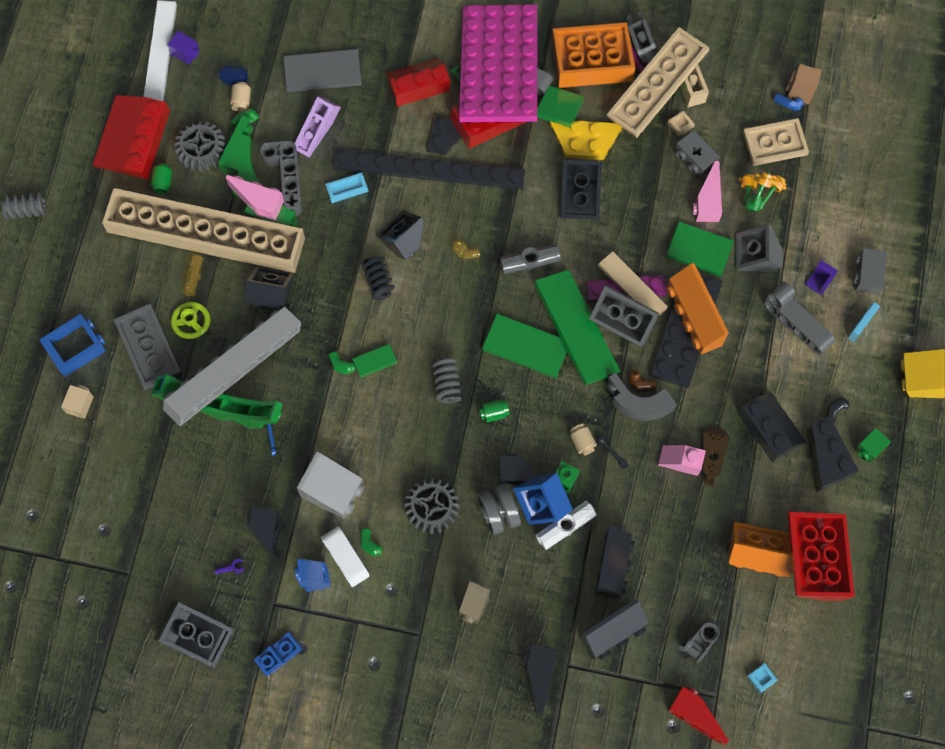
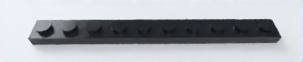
[333,150,525,190]

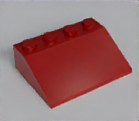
[93,95,171,180]
[787,512,855,601]

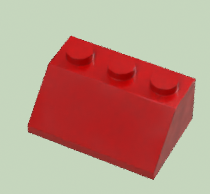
[385,58,450,106]

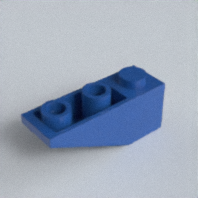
[294,559,331,592]

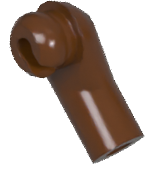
[629,370,656,391]

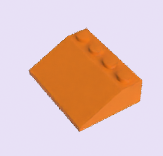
[553,22,635,88]

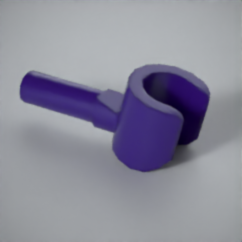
[215,559,244,574]

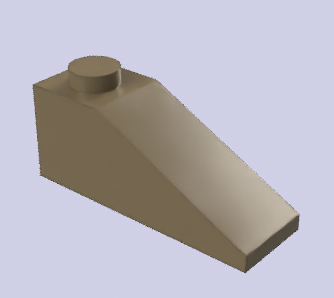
[459,581,490,624]

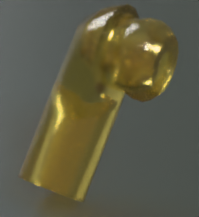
[453,240,480,259]

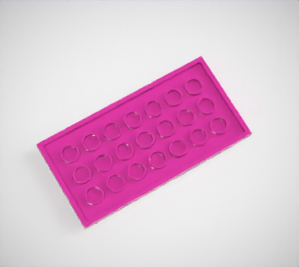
[459,4,537,122]

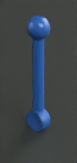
[267,424,277,456]

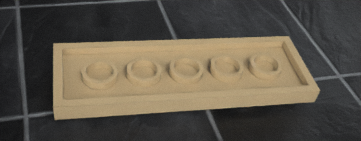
[607,27,709,138]

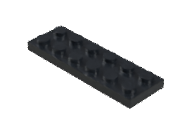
[650,273,722,389]

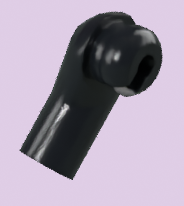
[826,397,850,423]

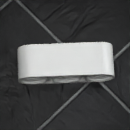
[321,526,370,587]

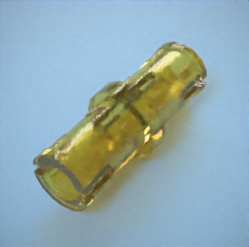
[182,255,204,296]

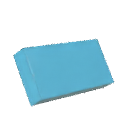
[325,172,368,203]
[848,302,880,342]

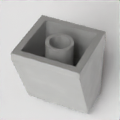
[297,452,365,519]

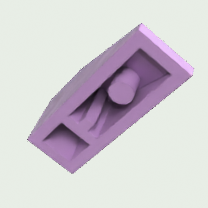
[295,97,341,157]

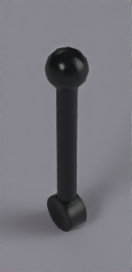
[597,436,628,470]

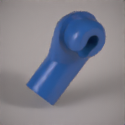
[774,93,804,111]

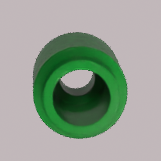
[151,164,172,194]
[478,399,509,423]

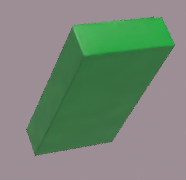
[353,344,397,378]

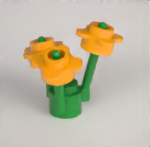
[738,172,786,213]

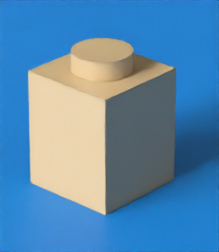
[61,385,93,419]

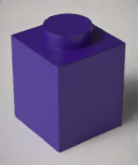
[167,31,199,65]

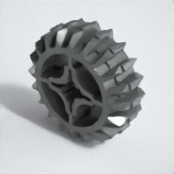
[174,121,227,172]
[404,478,460,534]

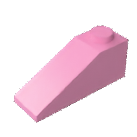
[692,161,722,222]

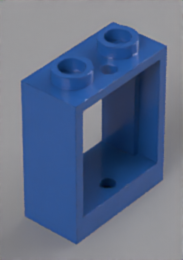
[40,314,106,377]

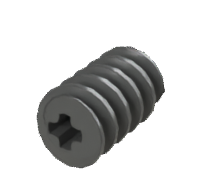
[2,192,47,219]
[432,359,462,403]

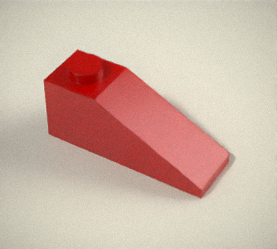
[668,687,729,746]

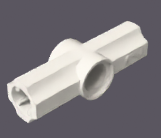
[536,501,597,550]

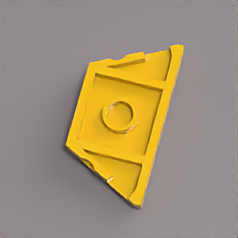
[550,121,622,160]

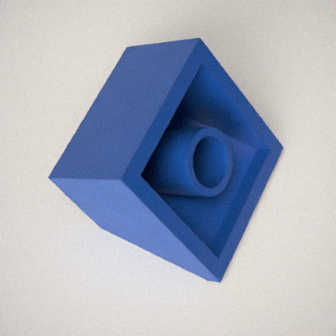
[513,473,573,525]

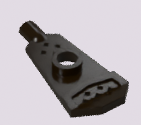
[703,427,729,487]

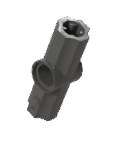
[500,244,561,274]

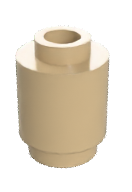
[230,82,251,112]
[570,424,597,455]

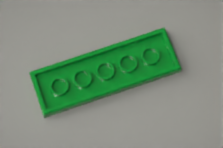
[533,270,620,386]

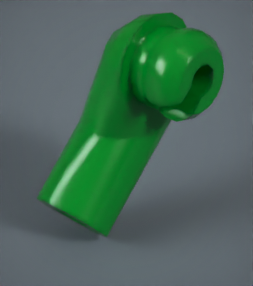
[230,108,259,128]

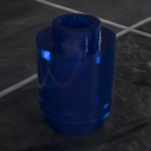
[219,65,248,85]

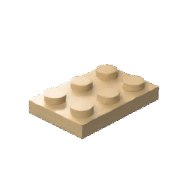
[743,118,809,166]

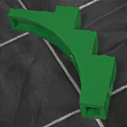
[150,374,283,429]

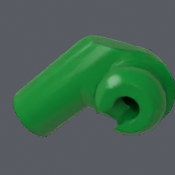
[328,351,355,374]
[360,529,383,556]

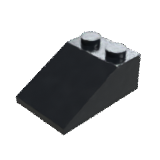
[561,160,602,220]
[153,600,234,668]
[522,645,557,719]

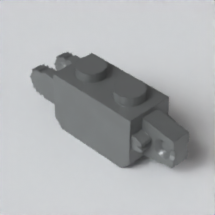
[626,10,659,64]

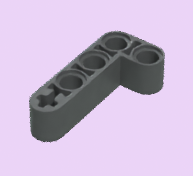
[260,141,302,216]
[765,282,835,355]

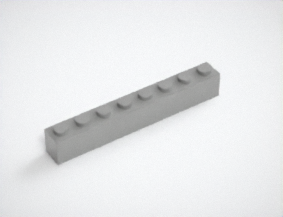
[163,307,301,426]

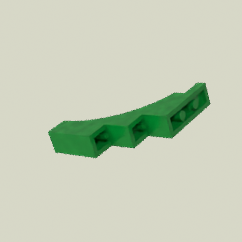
[218,115,298,227]

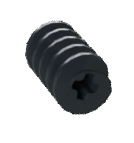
[361,257,395,300]

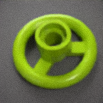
[171,302,210,339]

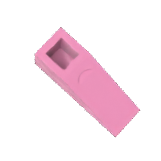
[226,175,284,221]

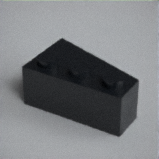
[807,417,859,492]

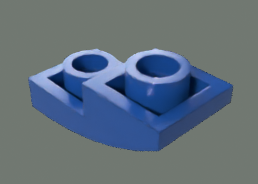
[254,632,303,677]

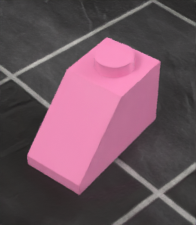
[658,445,706,476]

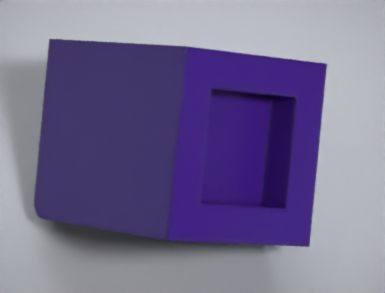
[806,260,838,296]

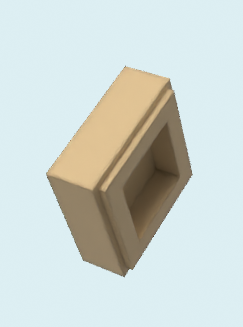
[668,111,695,137]

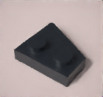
[427,116,461,156]

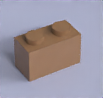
[786,64,822,105]

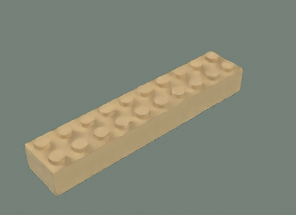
[102,188,305,273]

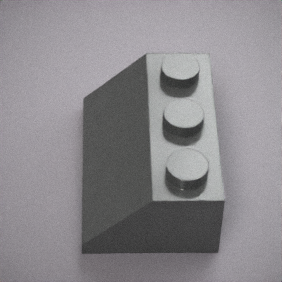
[589,285,659,347]

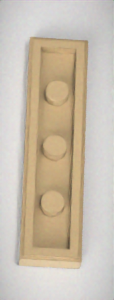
[598,252,667,316]

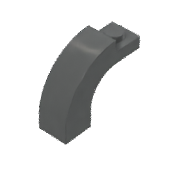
[607,373,677,421]

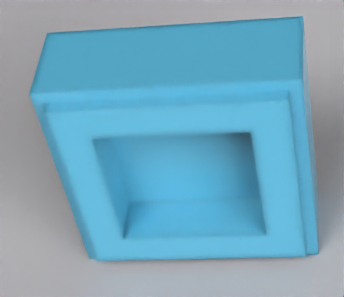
[747,663,777,693]

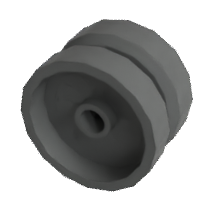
[477,483,521,536]

